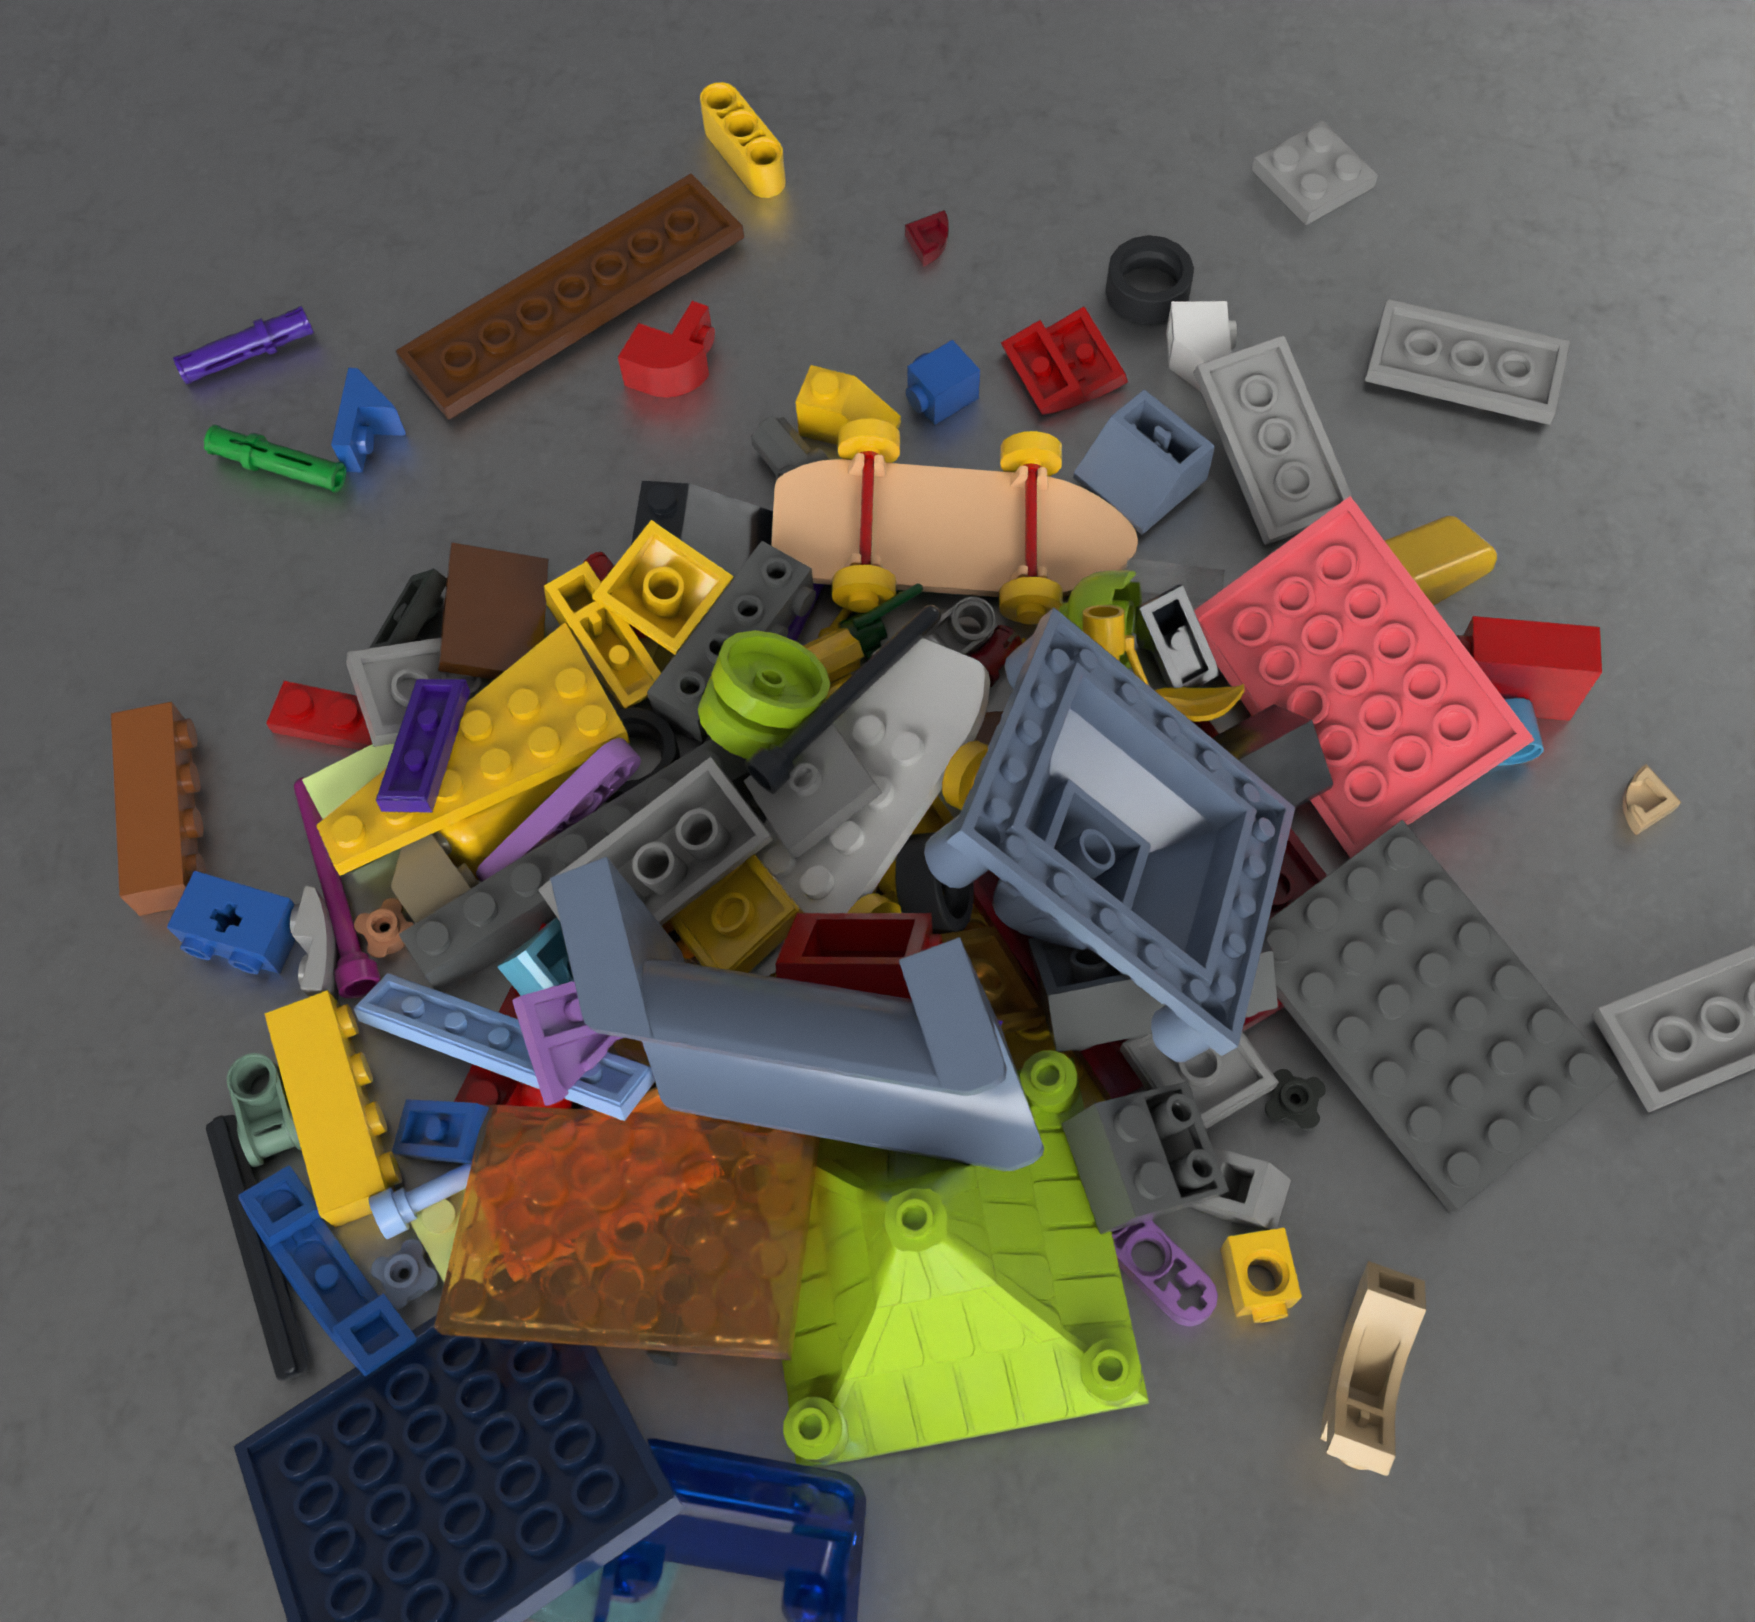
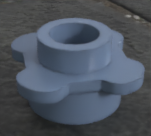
[371,1240,438,1309]

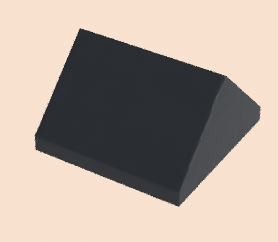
[1212,704,1333,808]

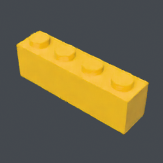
[264,990,402,1228]

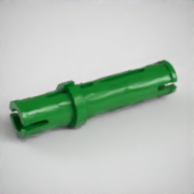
[204,425,346,493]

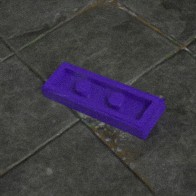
[376,679,470,813]

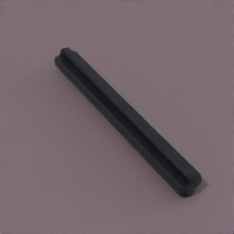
[205,1115,310,1381]

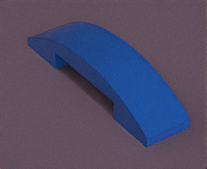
[238,1165,416,1376]

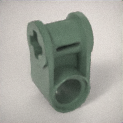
[227,1053,301,1167]

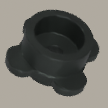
[1264,1069,1326,1130]

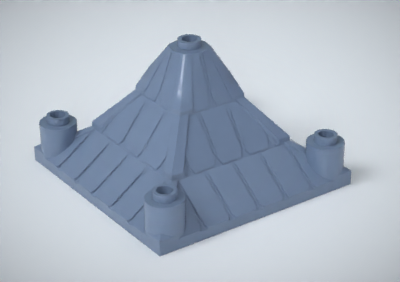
[924,608,1295,1062]

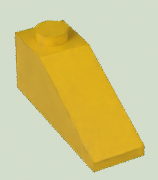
[544,561,661,708]

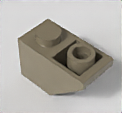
[390,831,479,923]

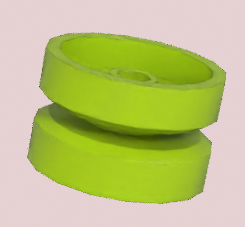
[697,630,831,759]

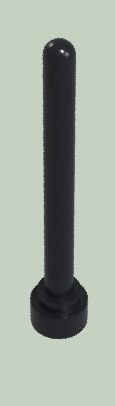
[744,605,941,794]

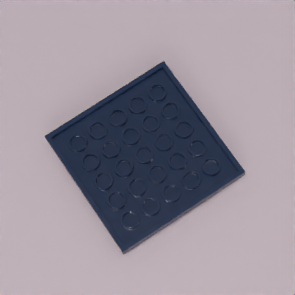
[233,1265,684,1622]

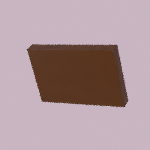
[438,542,549,679]

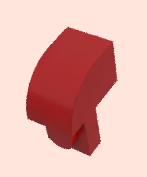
[618,301,715,397]

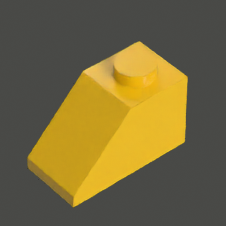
[795,365,901,445]

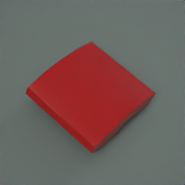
[1001,306,1128,415]

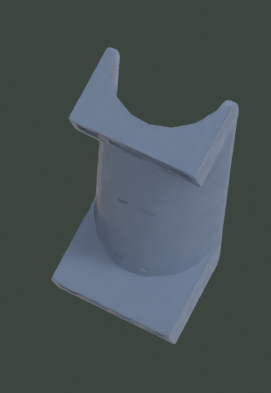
[550,857,1045,1171]

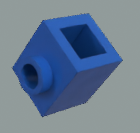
[905,339,980,425]

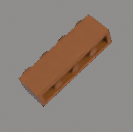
[111,701,207,916]

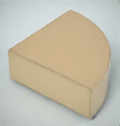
[1623,764,1681,835]

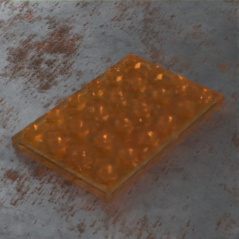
[434,1104,820,1360]

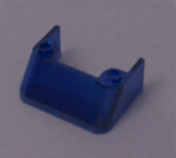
[590,1438,866,1622]

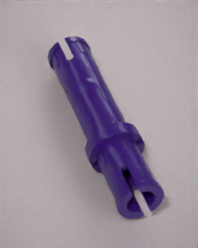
[173,305,314,385]

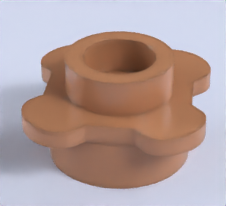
[354,898,414,958]

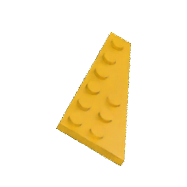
[316,622,630,876]

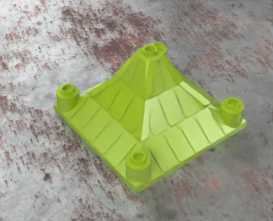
[742,1050,1149,1471]

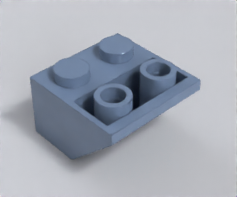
[1073,389,1215,535]

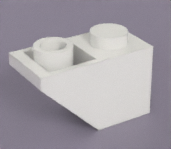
[1166,301,1237,392]

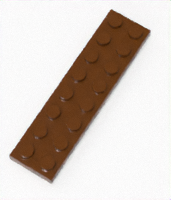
[395,173,744,420]

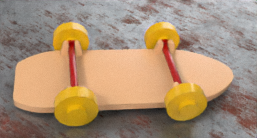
[771,418,1138,625]

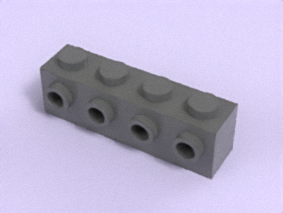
[647,541,816,743]

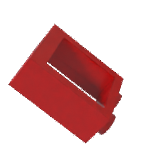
[775,913,943,999]

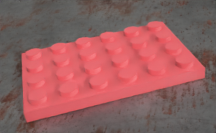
[1194,496,1534,859]

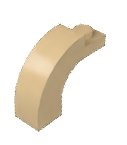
[1320,1261,1426,1476]

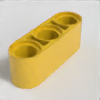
[700,82,786,198]

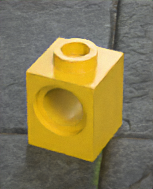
[1220,1227,1302,1323]

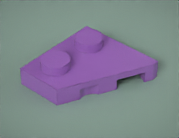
[512,981,623,1106]

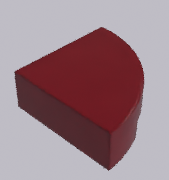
[905,210,949,267]

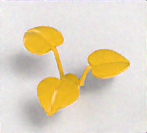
[1022,605,1244,721]

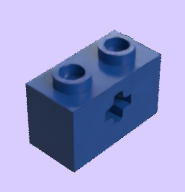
[167,871,296,974]

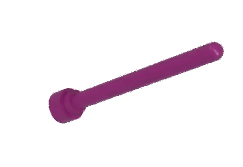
[294,777,381,999]

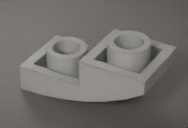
[290,886,341,1002]

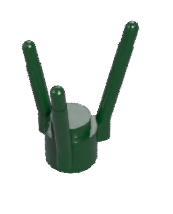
[838,583,923,661]

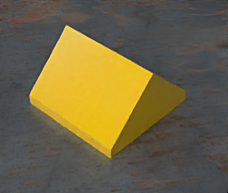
[592,520,734,655]

